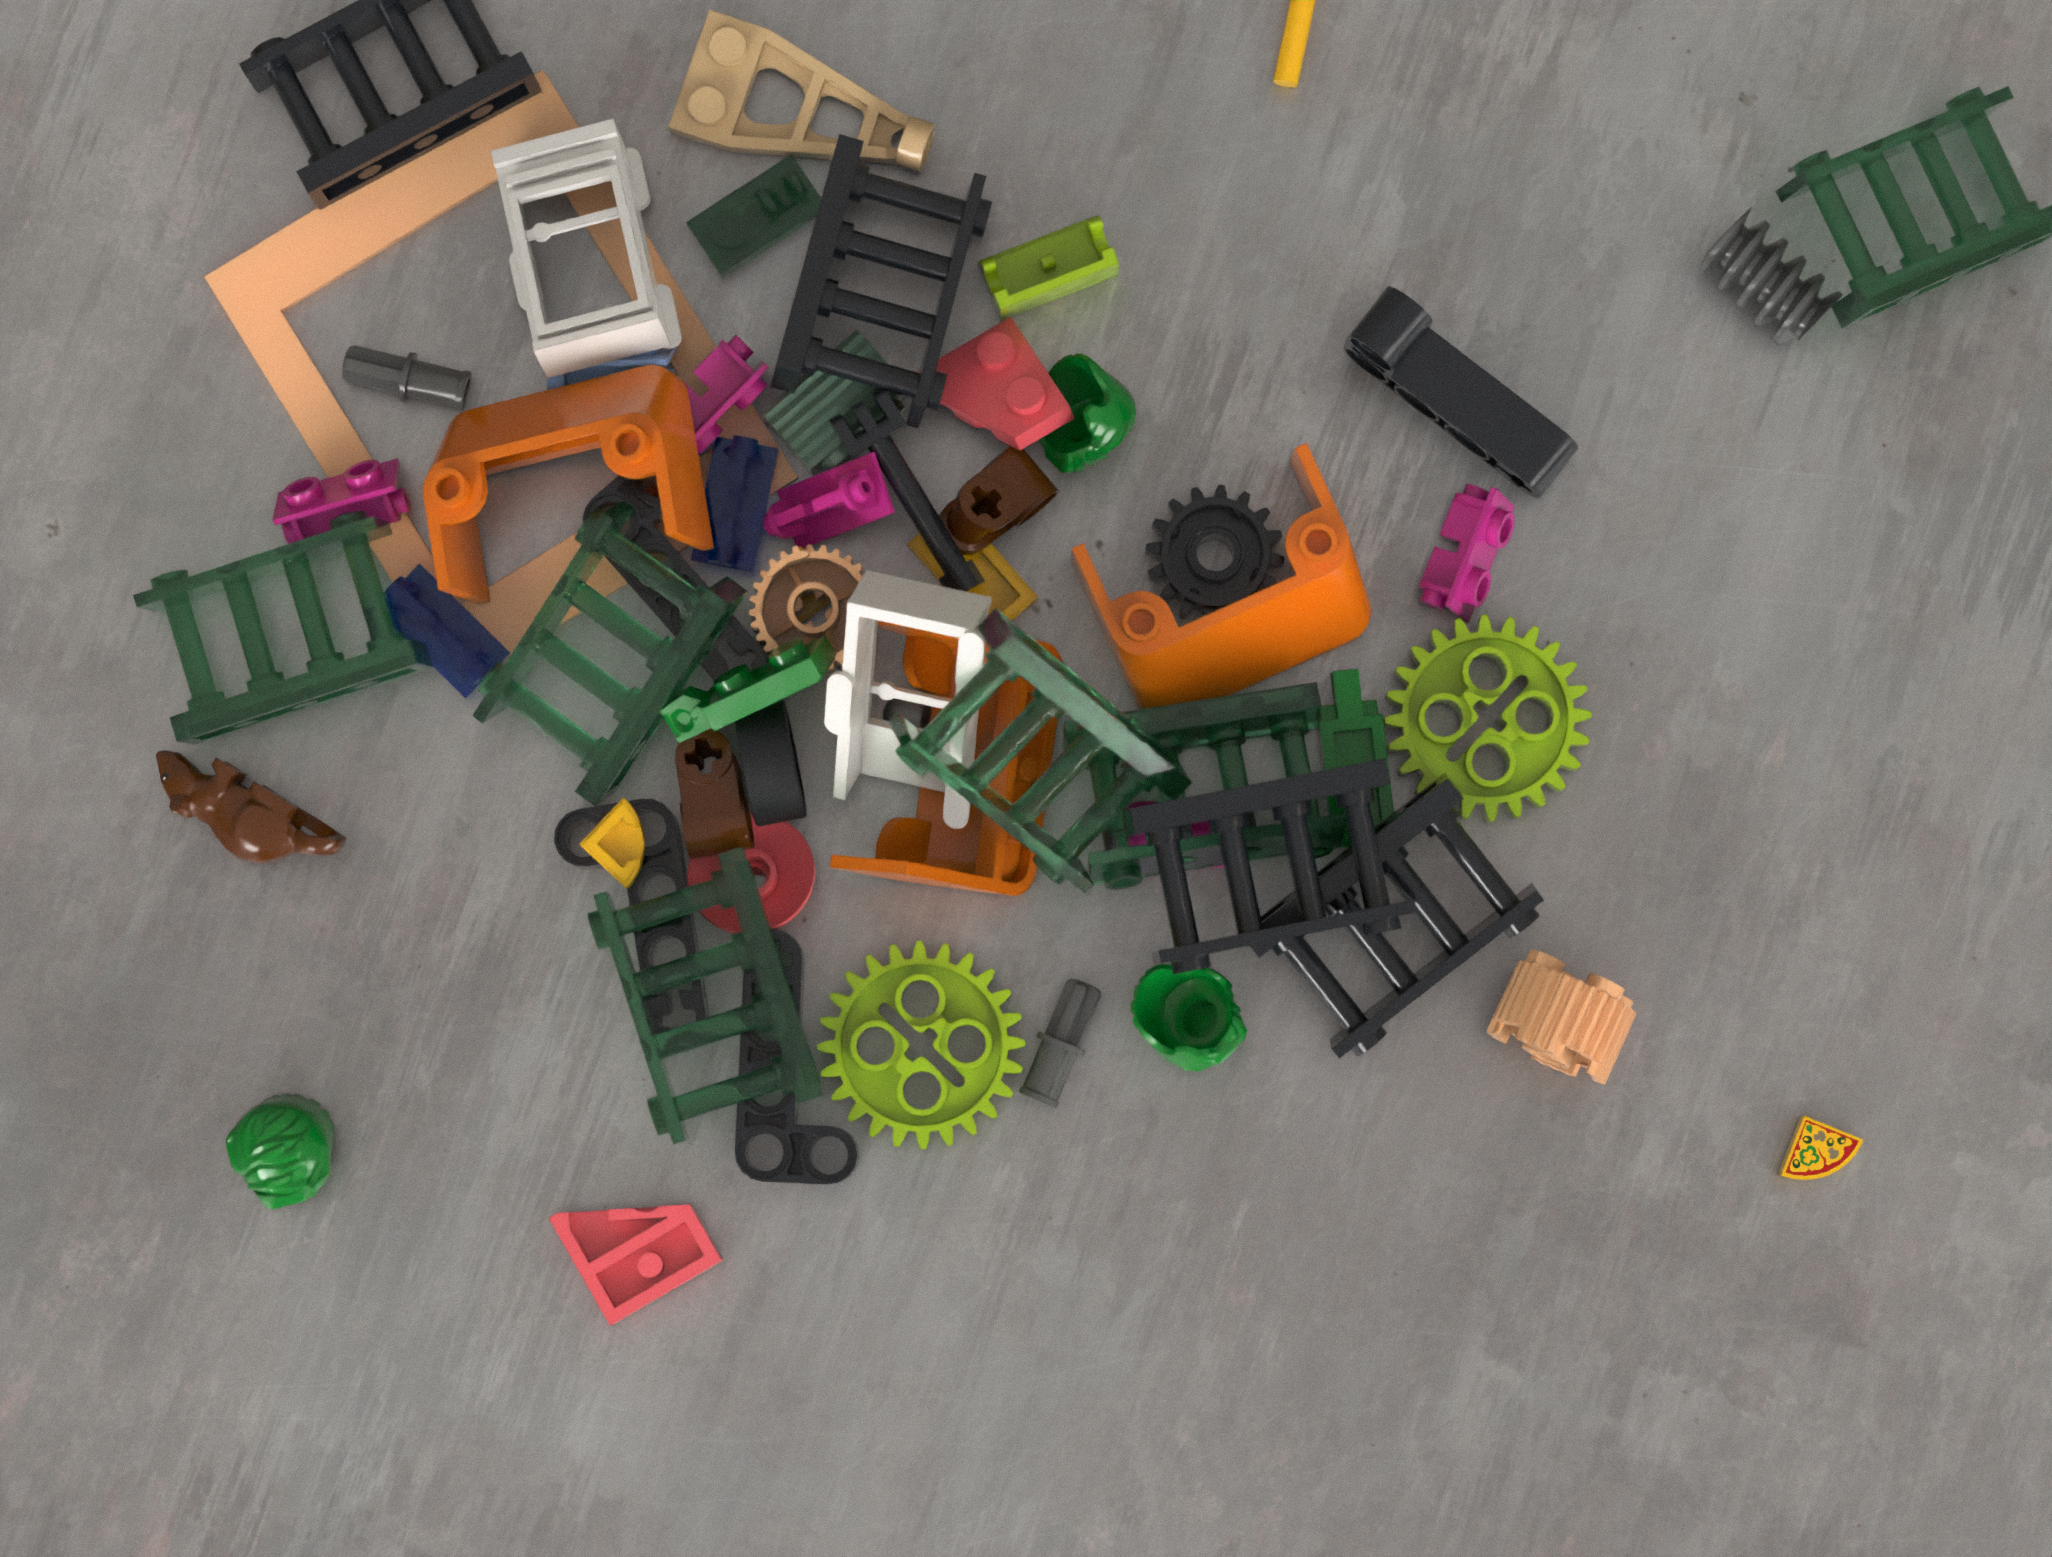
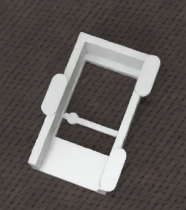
[491,118,682,378]
[824,570,992,829]

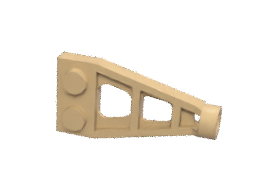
[668,9,936,172]

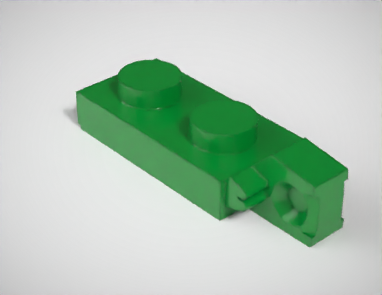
[660,635,837,743]
[1317,668,1394,849]

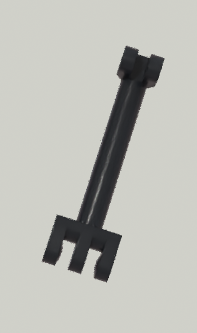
[829,389,985,592]

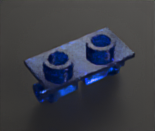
[691,435,779,573]
[375,564,510,698]

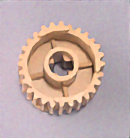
[749,544,864,674]
[1486,949,1636,1085]

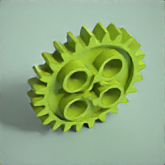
[1383,614,1592,823]
[817,941,1026,1149]

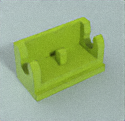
[978,215,1119,321]

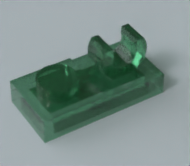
[686,154,821,279]

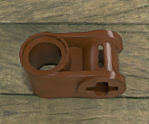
[939,446,1059,555]
[675,728,754,859]

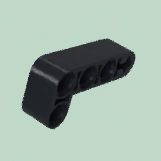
[1343,286,1578,498]
[582,475,768,681]
[554,799,710,1048]
[735,929,860,1184]

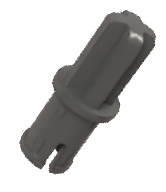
[342,345,472,411]
[1019,979,1101,1108]

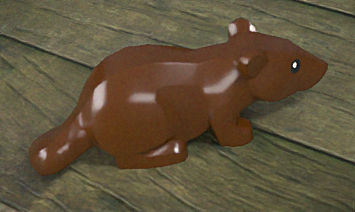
[156,750,346,864]

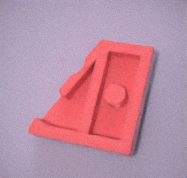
[917,317,1075,451]
[549,1204,723,1326]

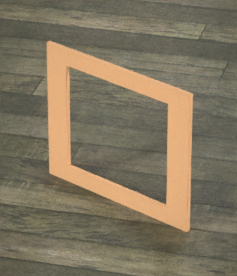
[204,70,798,688]

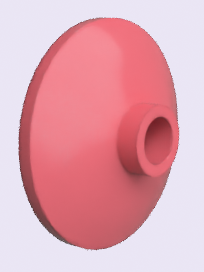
[687,814,815,935]

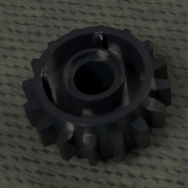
[1145,485,1285,619]

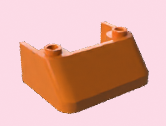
[423,365,714,604]
[1071,443,1371,723]
[830,620,1063,896]

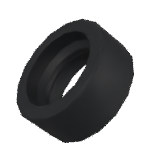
[735,699,807,826]

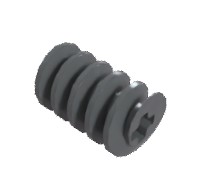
[1699,207,1843,344]

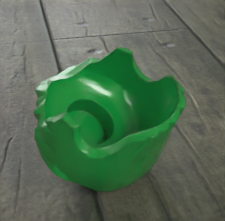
[1039,353,1136,473]
[1131,964,1247,1072]
[226,1093,334,1210]

